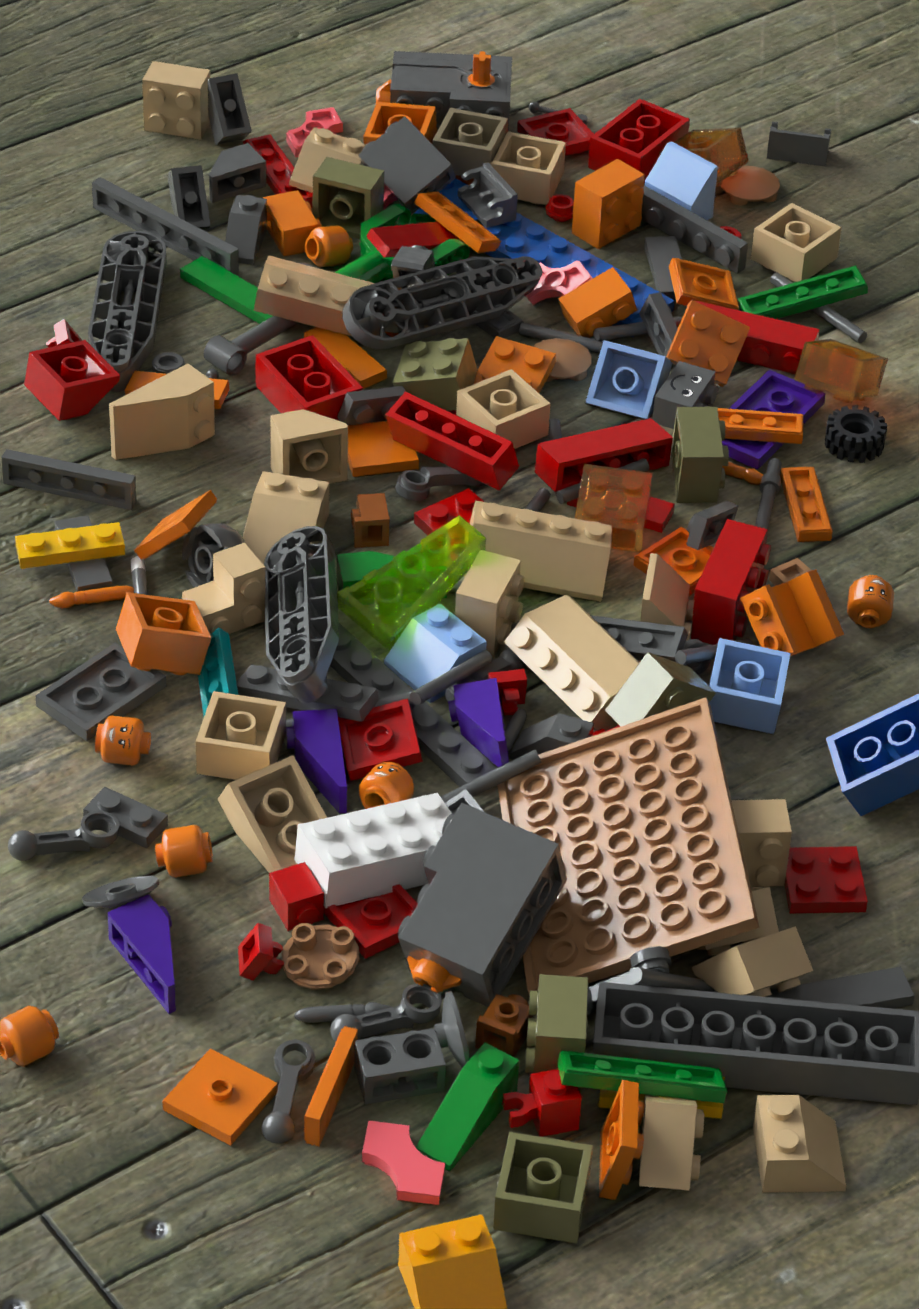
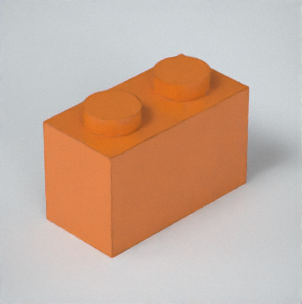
[263,190,322,257]
[558,267,637,338]

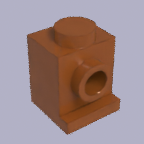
[351,493,390,548]
[475,994,533,1057]

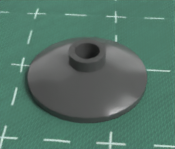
[82,876,159,909]
[434,991,470,1068]

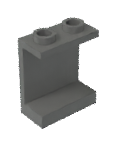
[358,117,456,215]

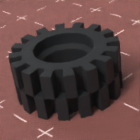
[825,405,887,463]

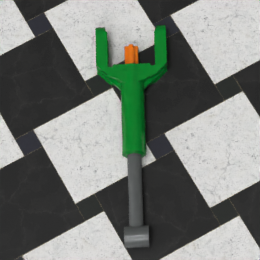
[203,203,470,376]

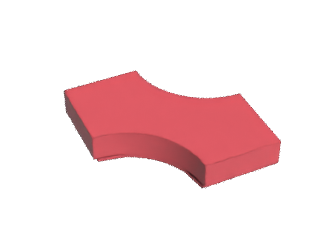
[286,107,343,157]
[526,261,593,306]
[362,1120,445,1205]

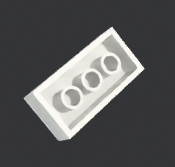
[294,793,452,908]

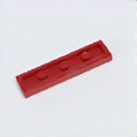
[243,134,313,208]
[367,222,463,258]

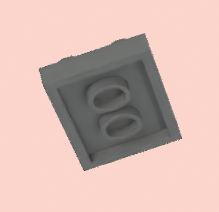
[35,642,167,741]

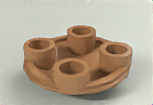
[720,166,780,205]
[533,338,592,382]
[282,923,359,989]

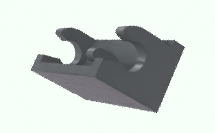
[767,121,831,166]
[458,163,518,228]

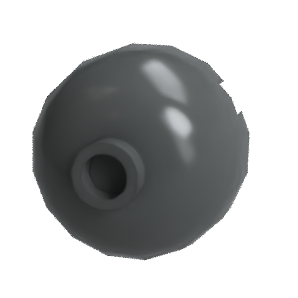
[182,523,245,588]

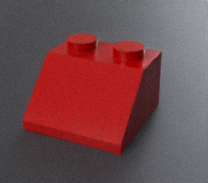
[24,340,121,421]

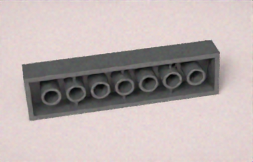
[592,982,919,1105]

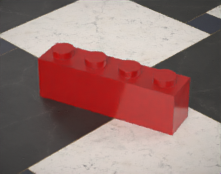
[696,301,820,377]
[385,391,519,491]
[534,418,673,492]

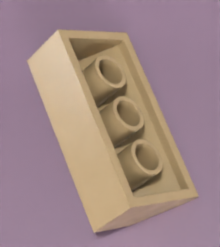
[254,255,375,336]
[464,501,612,602]
[504,595,640,731]

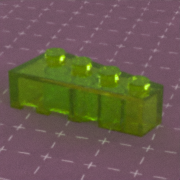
[337,516,486,651]

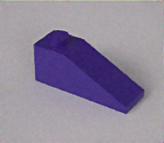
[448,678,509,768]
[286,709,347,814]
[107,894,176,1014]

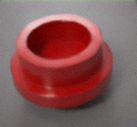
[546,194,574,222]

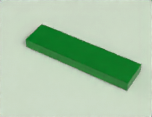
[180,256,273,324]
[738,266,868,319]
[557,1050,727,1103]

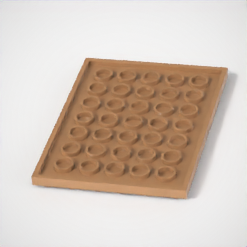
[497,697,759,995]

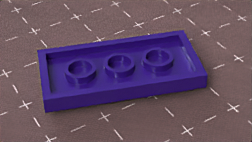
[722,369,826,470]

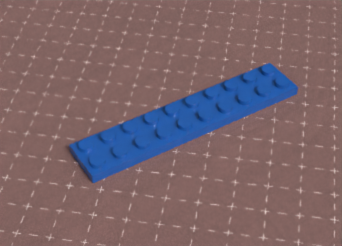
[415,178,674,337]

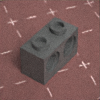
[354,1028,446,1104]

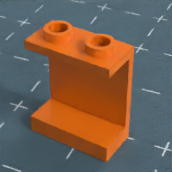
[740,569,844,656]

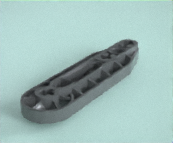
[88,231,167,392]
[342,256,542,350]
[264,526,339,703]

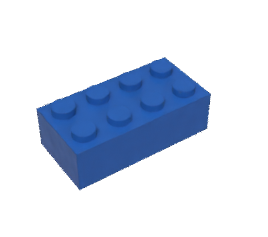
[826,694,919,816]

